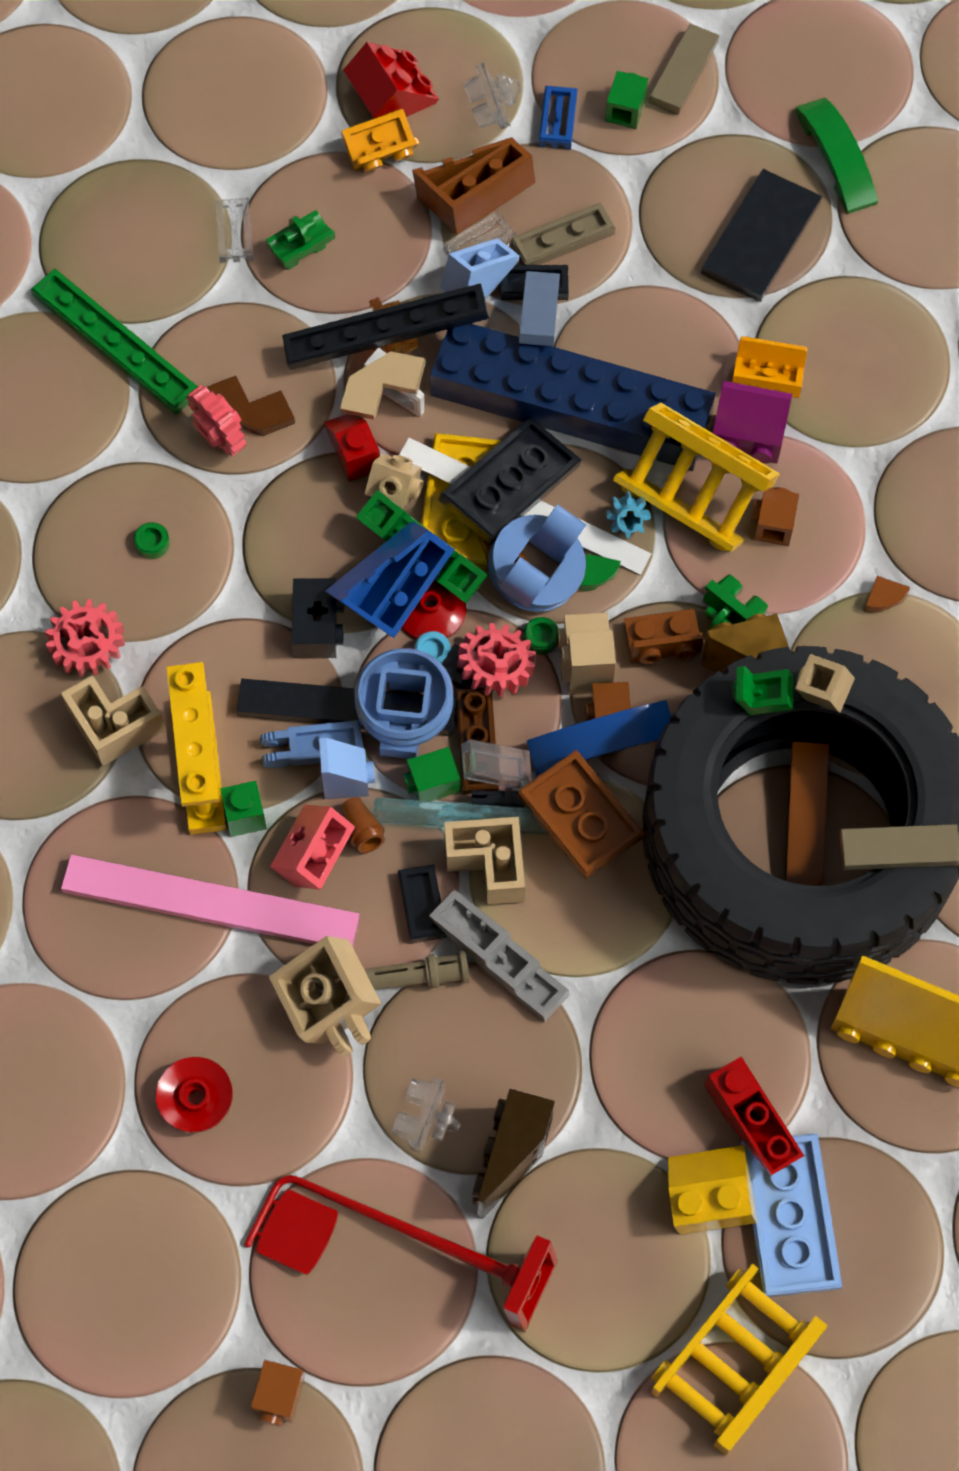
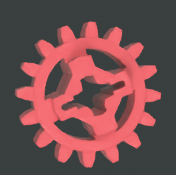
[186,385,247,456]
[45,599,125,677]
[457,623,536,697]

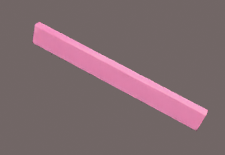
[61,855,360,947]

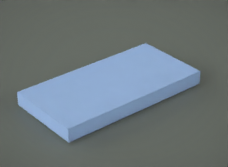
[740,1133,842,1298]

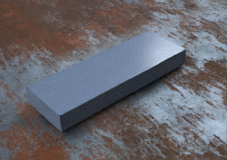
[519,271,560,346]

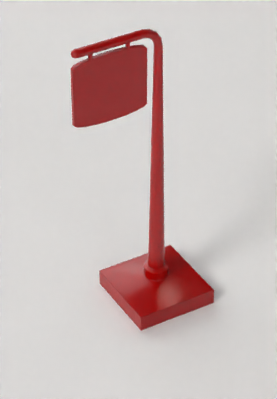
[244,1175,558,1332]

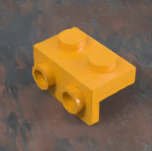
[340,109,420,172]
[732,336,808,398]

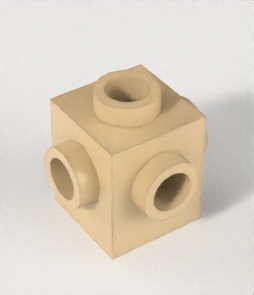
[365,453,423,508]

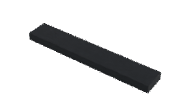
[282,283,489,370]
[236,678,456,736]

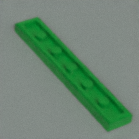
[31,268,198,415]

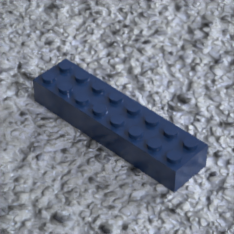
[430,324,716,471]

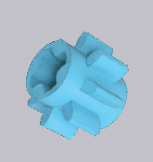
[606,491,651,538]

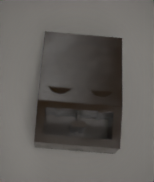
[472,1088,555,1219]

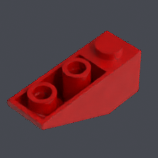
[704,1056,804,1176]

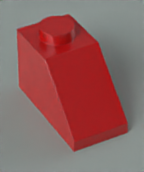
[324,414,380,482]

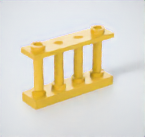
[613,403,780,552]
[166,662,227,835]
[651,1264,828,1456]

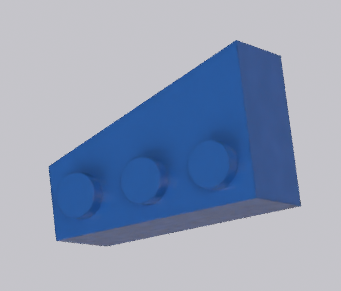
[325,521,455,638]

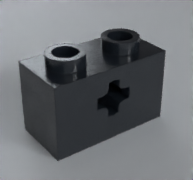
[291,578,344,658]

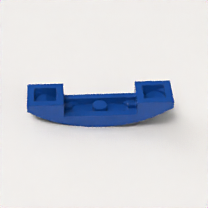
[526,700,671,776]

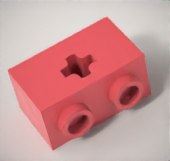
[270,805,355,890]

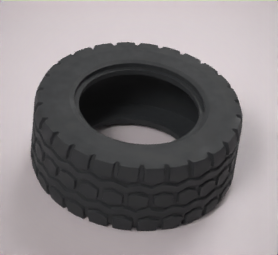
[642,646,959,985]

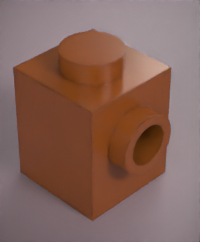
[751,487,799,546]
[585,682,631,721]
[251,1359,305,1427]

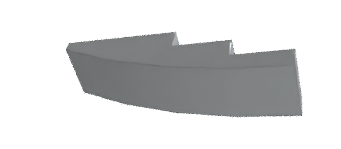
[429,889,570,1022]

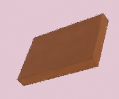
[517,749,645,880]

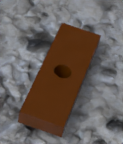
[456,688,499,795]

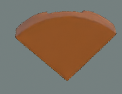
[864,576,910,613]

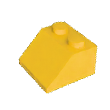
[668,1145,757,1235]

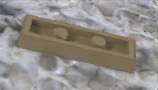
[649,23,720,114]
[510,202,615,265]
[840,824,959,870]

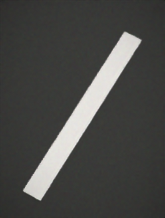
[399,438,652,575]

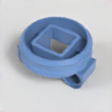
[488,504,586,612]
[354,648,453,759]

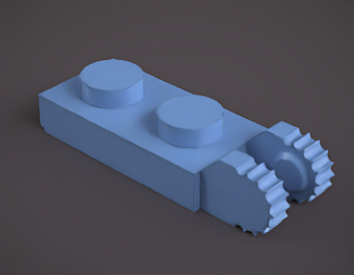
[260,720,363,768]

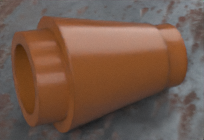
[341,797,385,853]

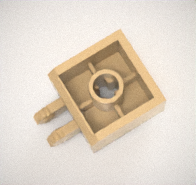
[269,936,381,1058]

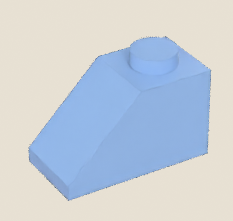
[440,238,520,298]
[319,738,375,799]

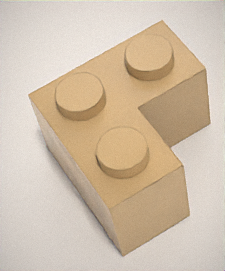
[557,612,616,695]
[61,675,166,767]
[444,817,525,904]

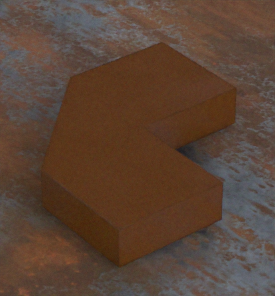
[207,375,295,436]

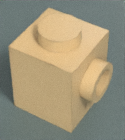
[795,654,855,713]

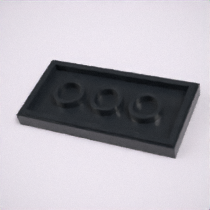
[701,169,822,302]
[438,417,582,545]

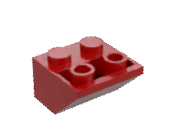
[343,42,439,118]

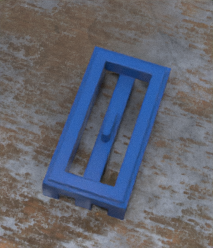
[538,86,578,150]

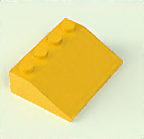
[831,955,959,1088]

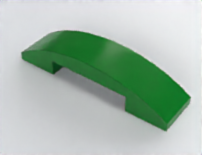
[795,97,878,214]
[356,489,488,604]

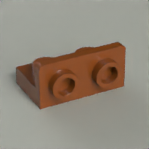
[623,609,704,664]

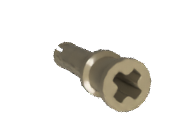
[364,949,470,990]

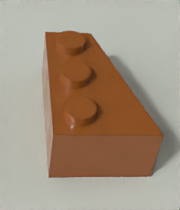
[412,137,535,235]

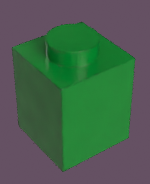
[605,71,649,129]
[403,747,461,805]
[220,780,267,837]

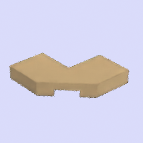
[340,351,426,420]

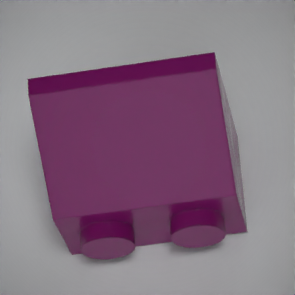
[713,381,792,464]

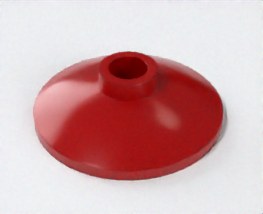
[401,580,466,640]
[156,1057,233,1133]

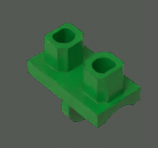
[266,210,335,270]
[702,574,768,630]

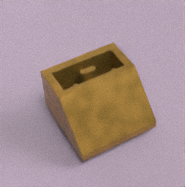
[702,613,790,673]

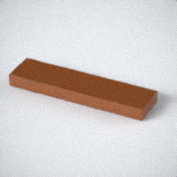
[785,742,829,886]

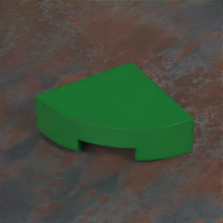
[578,554,621,591]

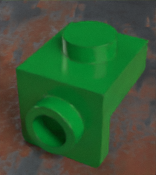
[732,666,794,715]

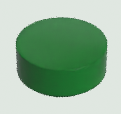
[134,522,170,559]
[524,617,558,655]

